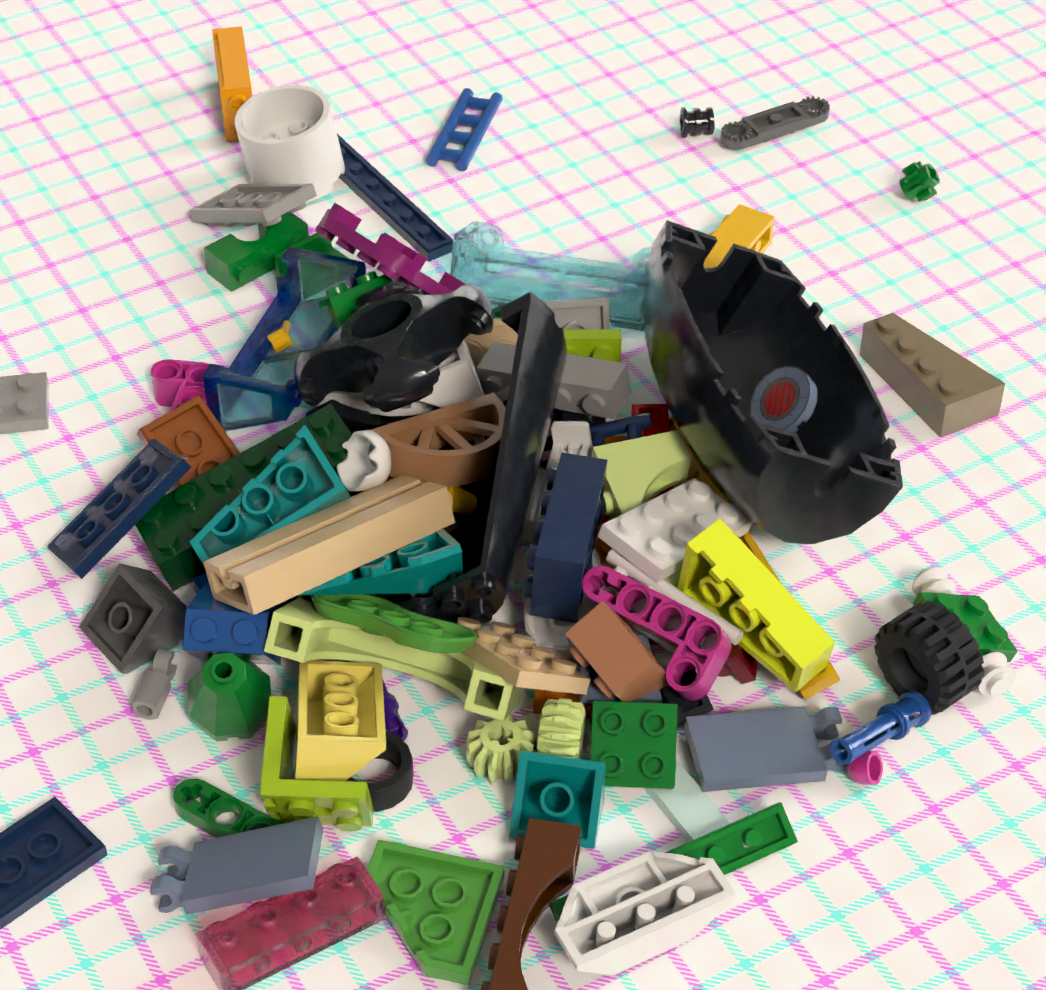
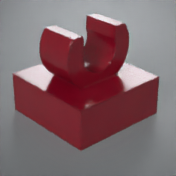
[718,643,758,684]

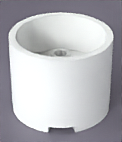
[235,85,345,203]

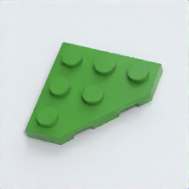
[365,839,505,986]

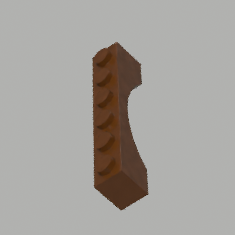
[481,818,581,990]

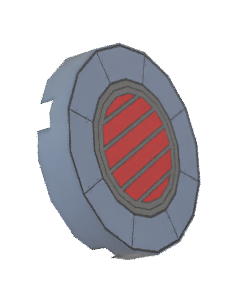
[750,366,817,433]

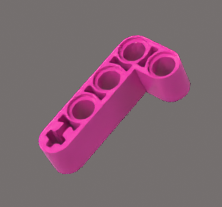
[150,359,221,416]
[582,565,732,701]

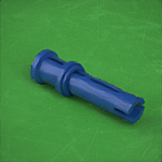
[830,691,931,765]

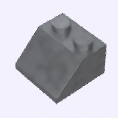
[79,563,187,674]

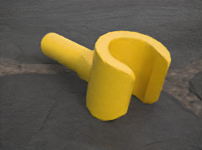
[267,320,294,354]

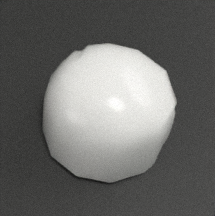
[337,430,391,491]

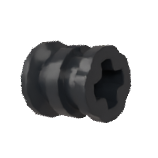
[679,107,715,138]

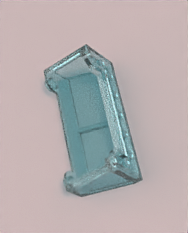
[450,221,651,331]

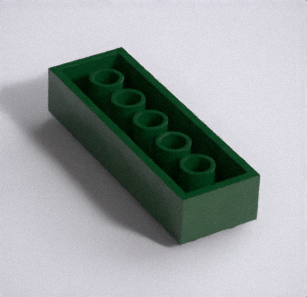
[135,403,352,591]

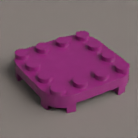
[314,202,466,295]

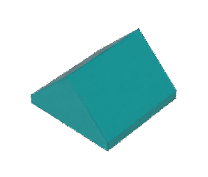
[509,750,606,849]

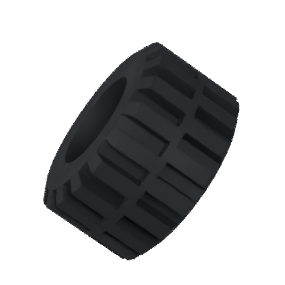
[874,601,984,715]

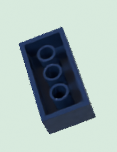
[524,452,608,623]

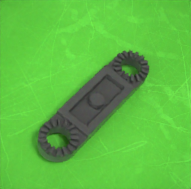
[721,96,830,150]

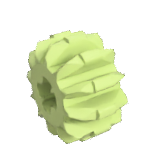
[537,698,586,759]
[466,714,536,785]

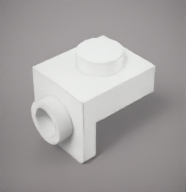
[546,421,593,476]

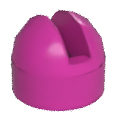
[847,751,883,785]

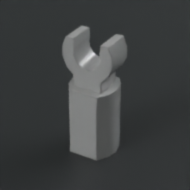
[132,649,177,720]

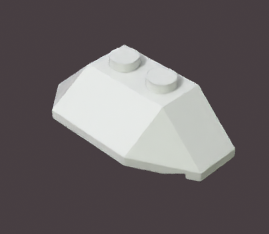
[555,851,736,975]

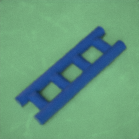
[426,88,503,171]

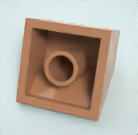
[565,601,669,702]

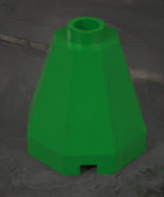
[187,652,271,742]

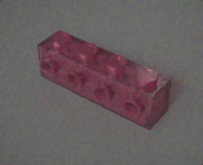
[196,856,385,990]

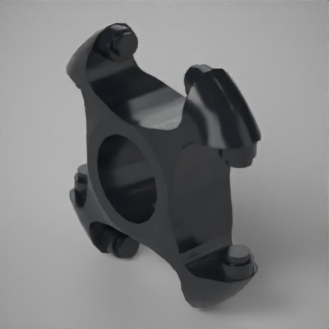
[294,282,494,412]

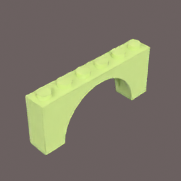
[591,430,706,651]
[264,598,523,721]

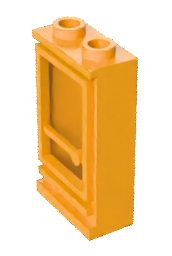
[212,26,252,142]

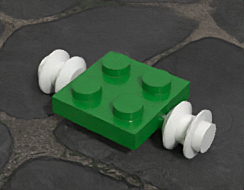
[912,567,1018,696]

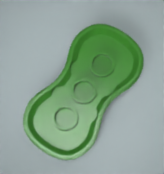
[311,594,479,653]

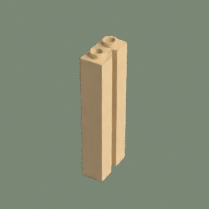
[203,475,455,615]

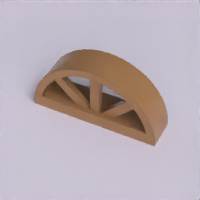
[371,393,506,487]

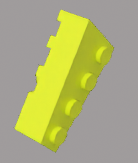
[677,518,835,693]

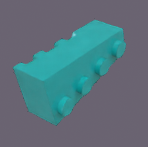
[190,425,351,567]

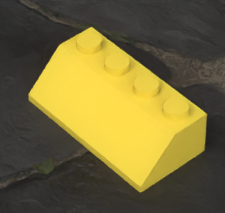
[295,660,386,781]

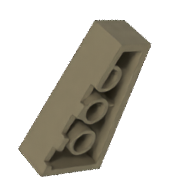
[859,313,1005,438]

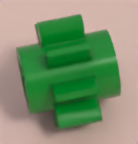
[899,161,940,202]

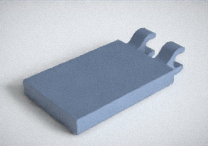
[684,707,847,792]
[149,816,323,915]

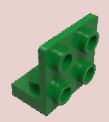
[591,701,678,789]

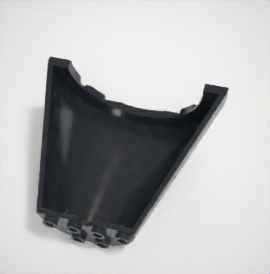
[306,292,567,624]

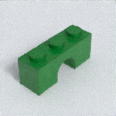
[204,212,309,292]

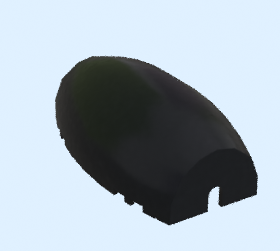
[643,220,903,544]

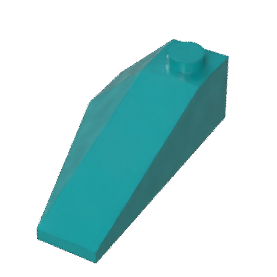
[299,529,463,595]

